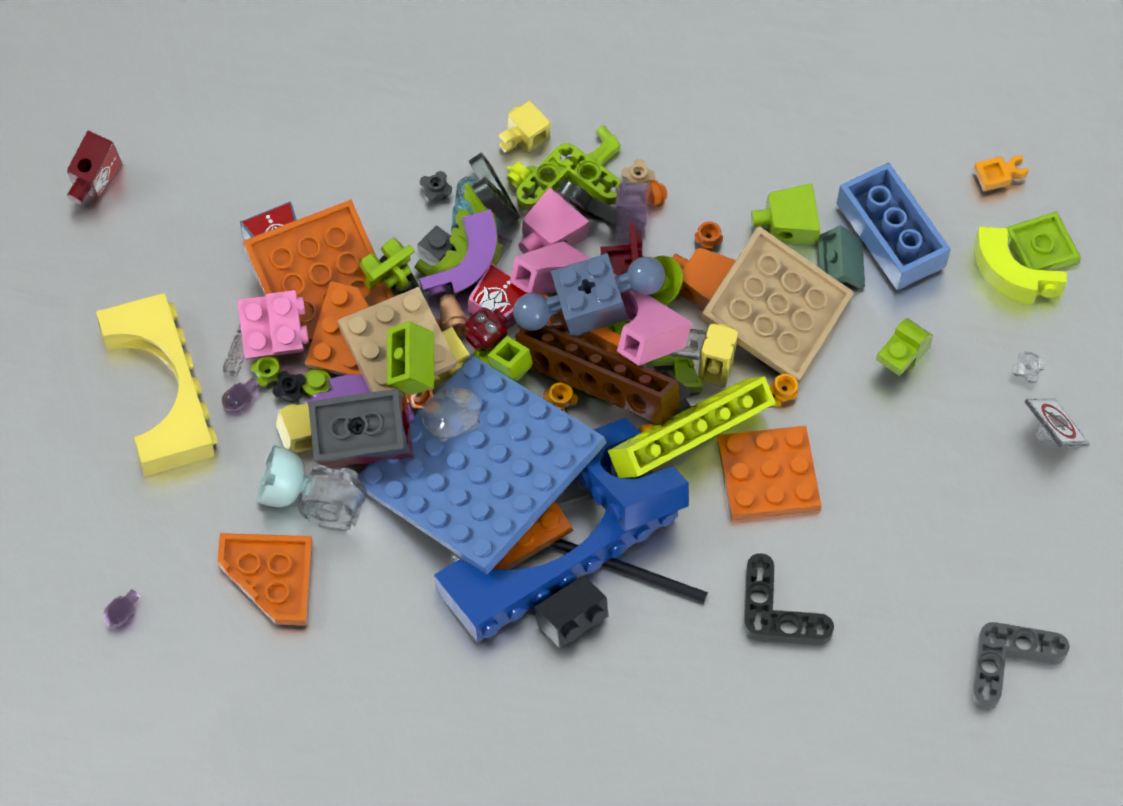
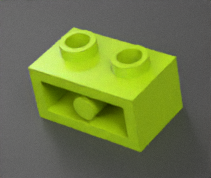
[387,321,434,395]

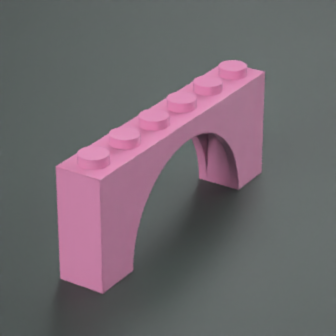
[510,241,692,366]

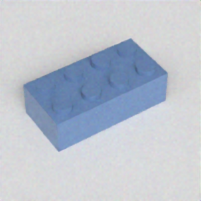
[836,162,951,291]

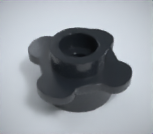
[272,371,306,401]

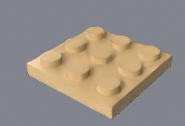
[337,287,457,392]

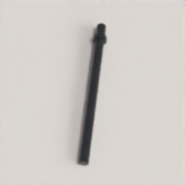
[548,539,708,604]

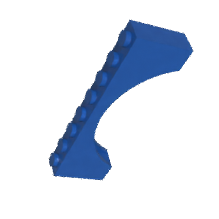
[434,464,678,642]

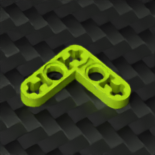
[517,143,623,211]

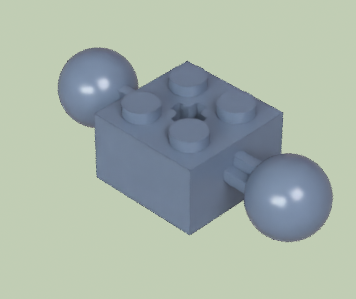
[513,253,665,336]

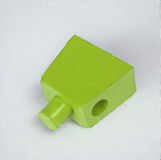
[751,183,821,245]

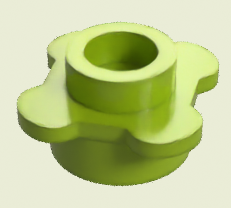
[251,356,282,387]

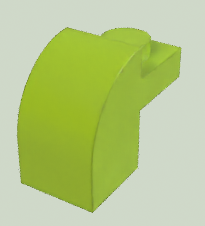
[876,318,933,376]
[472,336,533,382]

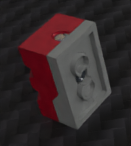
[308,389,413,470]

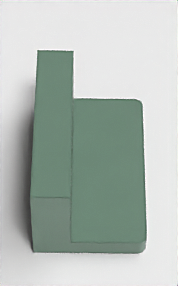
[818,225,865,289]

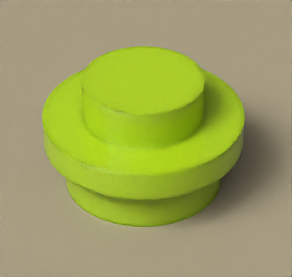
[302,369,331,397]

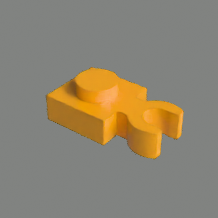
[974,155,1029,192]

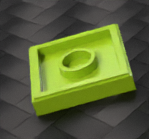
[1005,211,1081,271]

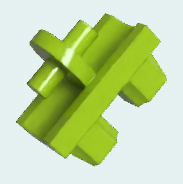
[359,237,415,290]

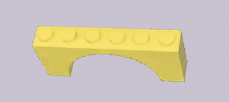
[96,293,218,476]

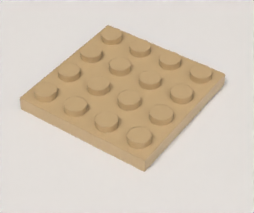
[699,226,854,382]

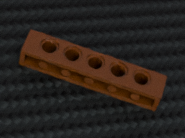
[515,325,680,425]

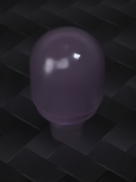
[222,377,260,413]
[103,589,140,628]

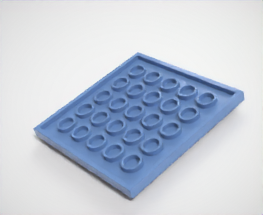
[354,355,607,575]

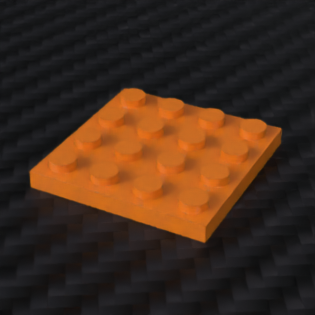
[242,199,394,342]

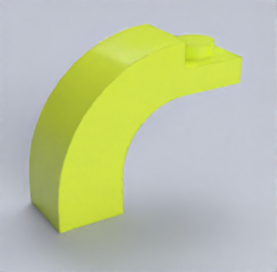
[974,227,1067,305]

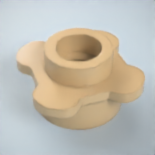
[621,159,655,190]

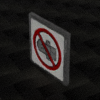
[1024,398,1090,448]

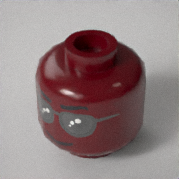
[463,307,508,351]

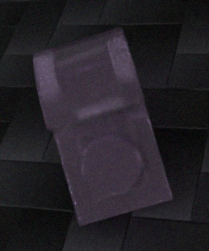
[616,182,652,240]

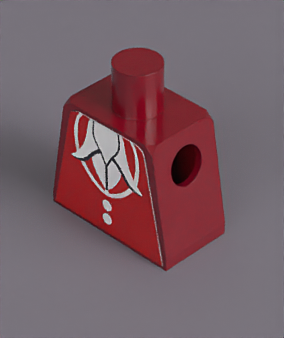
[66,130,123,205]

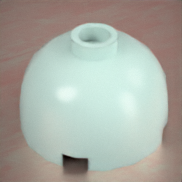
[257,445,310,507]

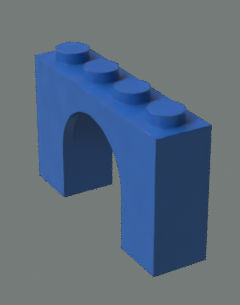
[576,418,689,531]

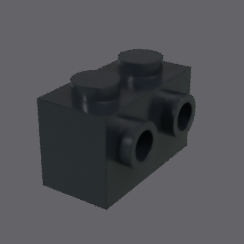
[535,575,609,648]

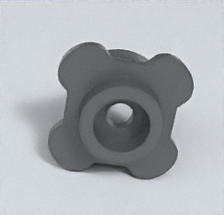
[420,171,452,201]

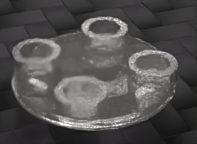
[422,387,481,441]

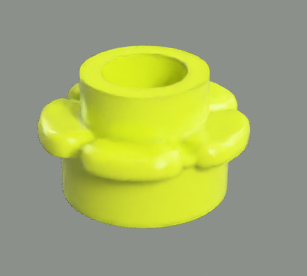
[506,162,531,188]

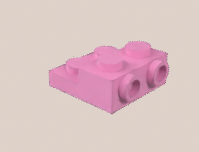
[237,290,309,360]

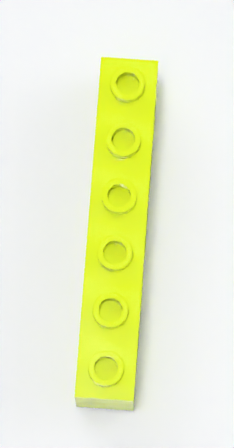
[608,376,776,478]

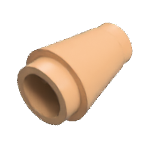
[439,294,468,338]

